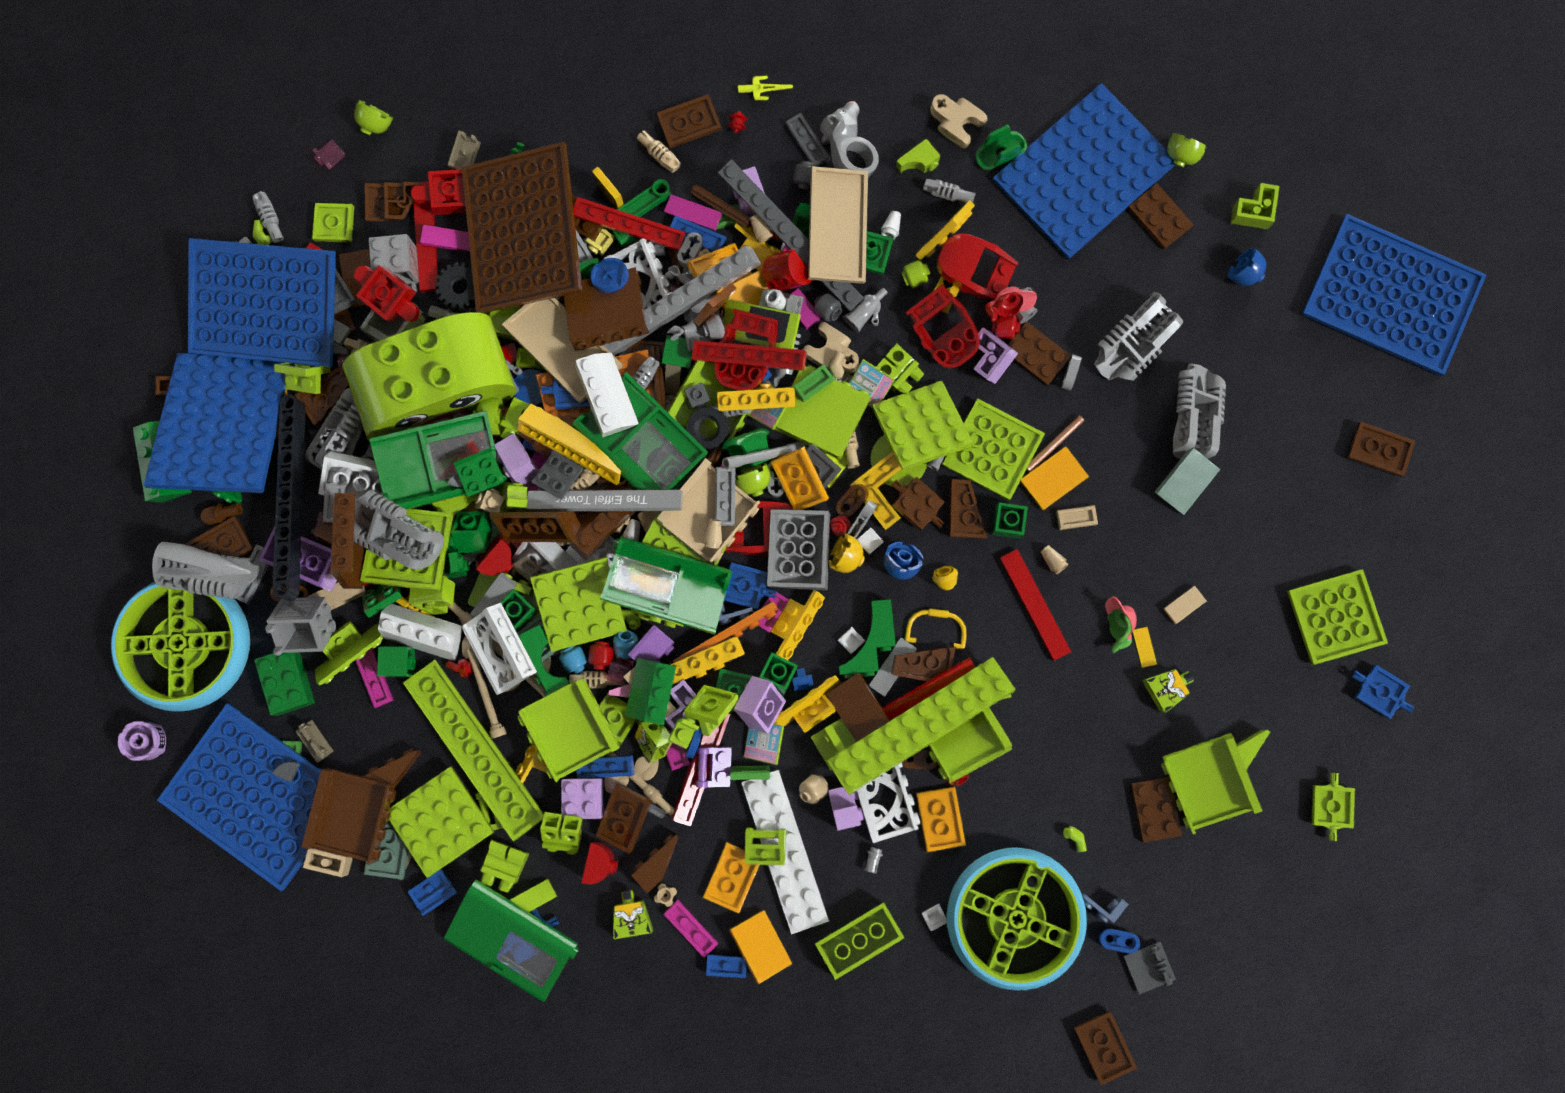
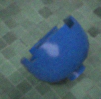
[1228,248,1266,286]
[884,542,923,580]

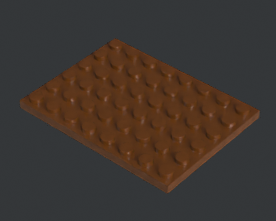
[462,142,582,314]

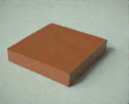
[694,283,737,326]

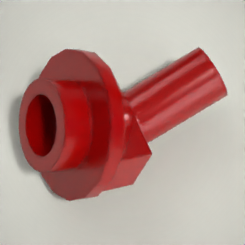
[446,658,472,677]

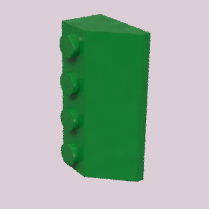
[133,421,191,503]

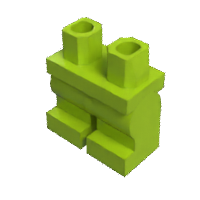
[876,344,924,394]
[500,397,530,441]
[540,812,583,855]
[481,840,530,893]

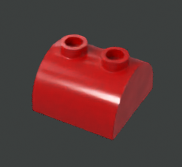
[762,249,813,291]
[476,532,513,576]
[582,841,618,884]

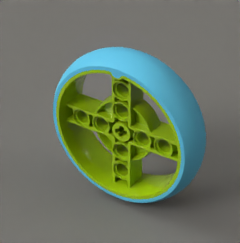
[111,582,250,711]
[947,848,1087,990]

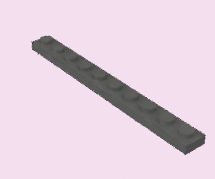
[718,159,864,312]

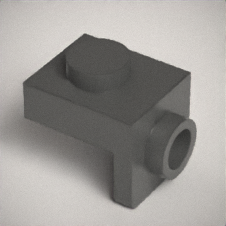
[685,383,710,410]

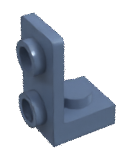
[718,605,754,625]
[1081,893,1129,923]

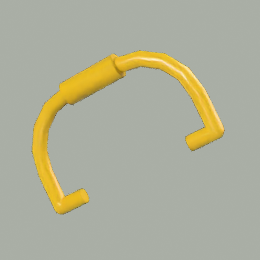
[905,608,966,649]

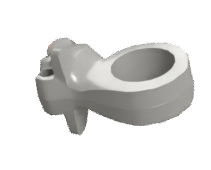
[820,102,879,178]

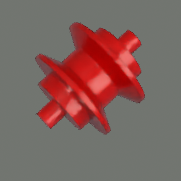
[728,111,747,133]
[830,515,851,536]

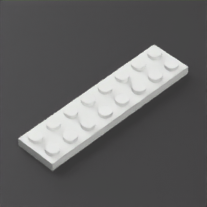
[741,770,829,934]

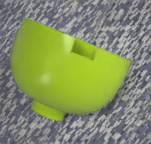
[354,100,393,135]
[1167,133,1206,168]
[473,397,504,435]
[735,463,771,497]

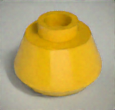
[932,566,958,590]

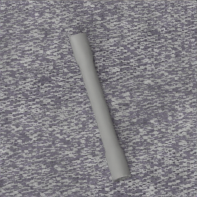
[722,441,805,469]

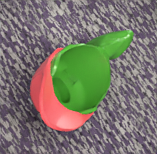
[1105,596,1137,653]

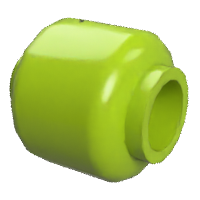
[901,260,930,288]

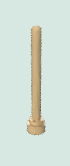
[467,648,506,739]

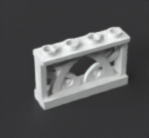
[604,238,672,310]
[462,603,537,695]
[857,762,920,843]

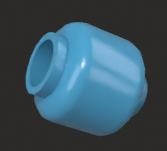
[613,630,638,659]
[559,645,588,674]

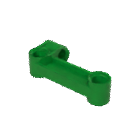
[610,180,670,249]

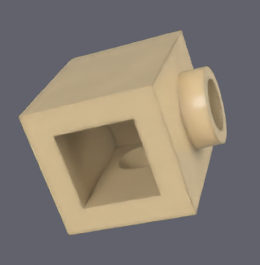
[474,488,505,515]

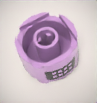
[118,722,166,760]

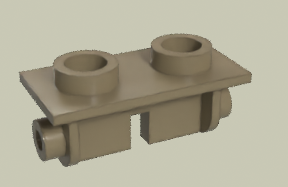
[296,720,334,763]

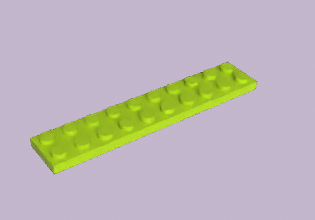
[827,657,1015,796]
[403,660,544,841]

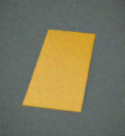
[1133,627,1157,668]

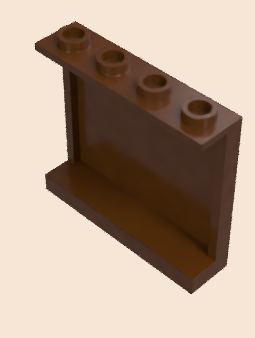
[564,267,649,351]
[331,493,365,589]
[302,768,396,865]

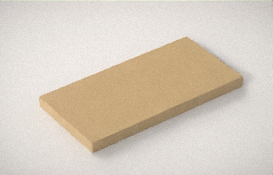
[808,166,868,284]
[502,298,623,404]

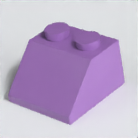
[628,625,675,663]

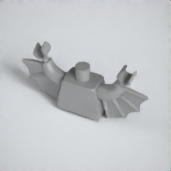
[665,259,720,351]

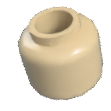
[799,775,828,804]

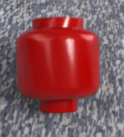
[992,315,1021,339]
[587,641,614,670]

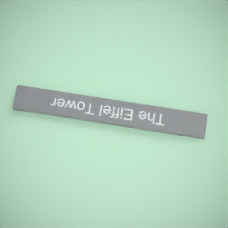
[526,490,683,512]

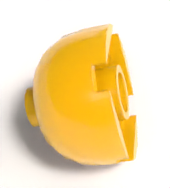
[829,533,864,573]

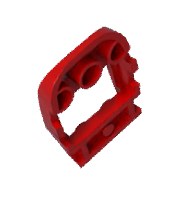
[937,234,1018,300]
[906,285,980,368]
[714,309,778,391]
[725,501,794,556]

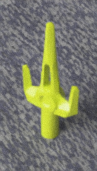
[738,76,793,100]

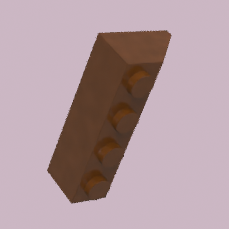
[566,482,636,561]
[490,511,581,542]

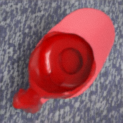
[985,286,1037,322]

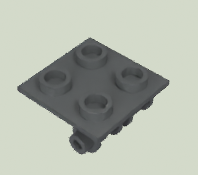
[532,450,584,500]
[1124,942,1176,994]

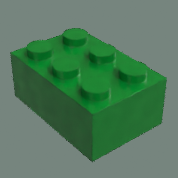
[255,652,315,716]

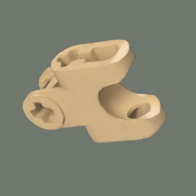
[930,95,987,148]
[802,322,859,374]

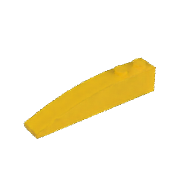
[517,404,621,485]

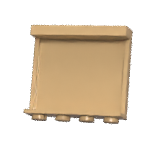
[656,458,760,564]

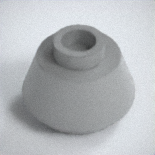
[702,314,725,340]

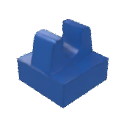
[792,668,814,692]

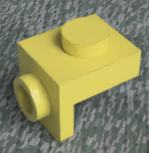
[585,229,615,256]

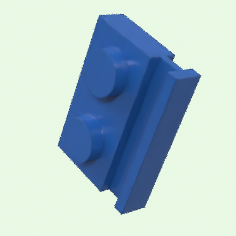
[408,869,457,916]

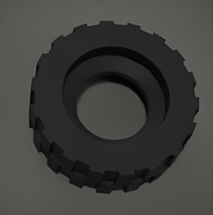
[686,407,730,450]

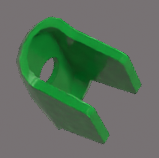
[976,124,1028,170]
[721,428,770,471]

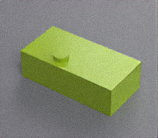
[815,903,904,980]

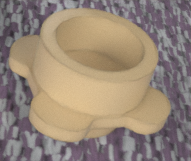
[654,884,677,907]

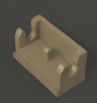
[448,131,480,170]
[511,556,546,583]

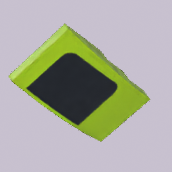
[723,300,801,349]

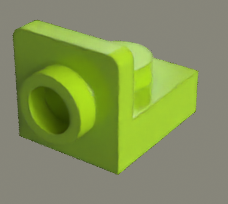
[516,348,545,370]
[668,717,699,749]

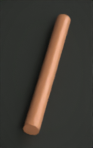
[1026,415,1084,472]

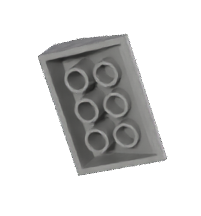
[767,510,831,590]

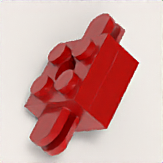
[411,169,466,215]
[354,265,420,322]

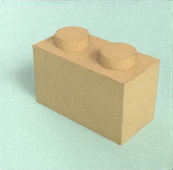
[303,848,353,877]

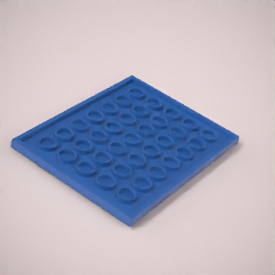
[993,83,1175,260]
[1301,214,1486,376]
[188,238,336,367]
[144,353,286,493]
[157,703,321,891]

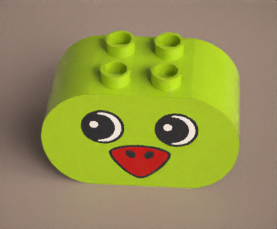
[342,312,516,441]

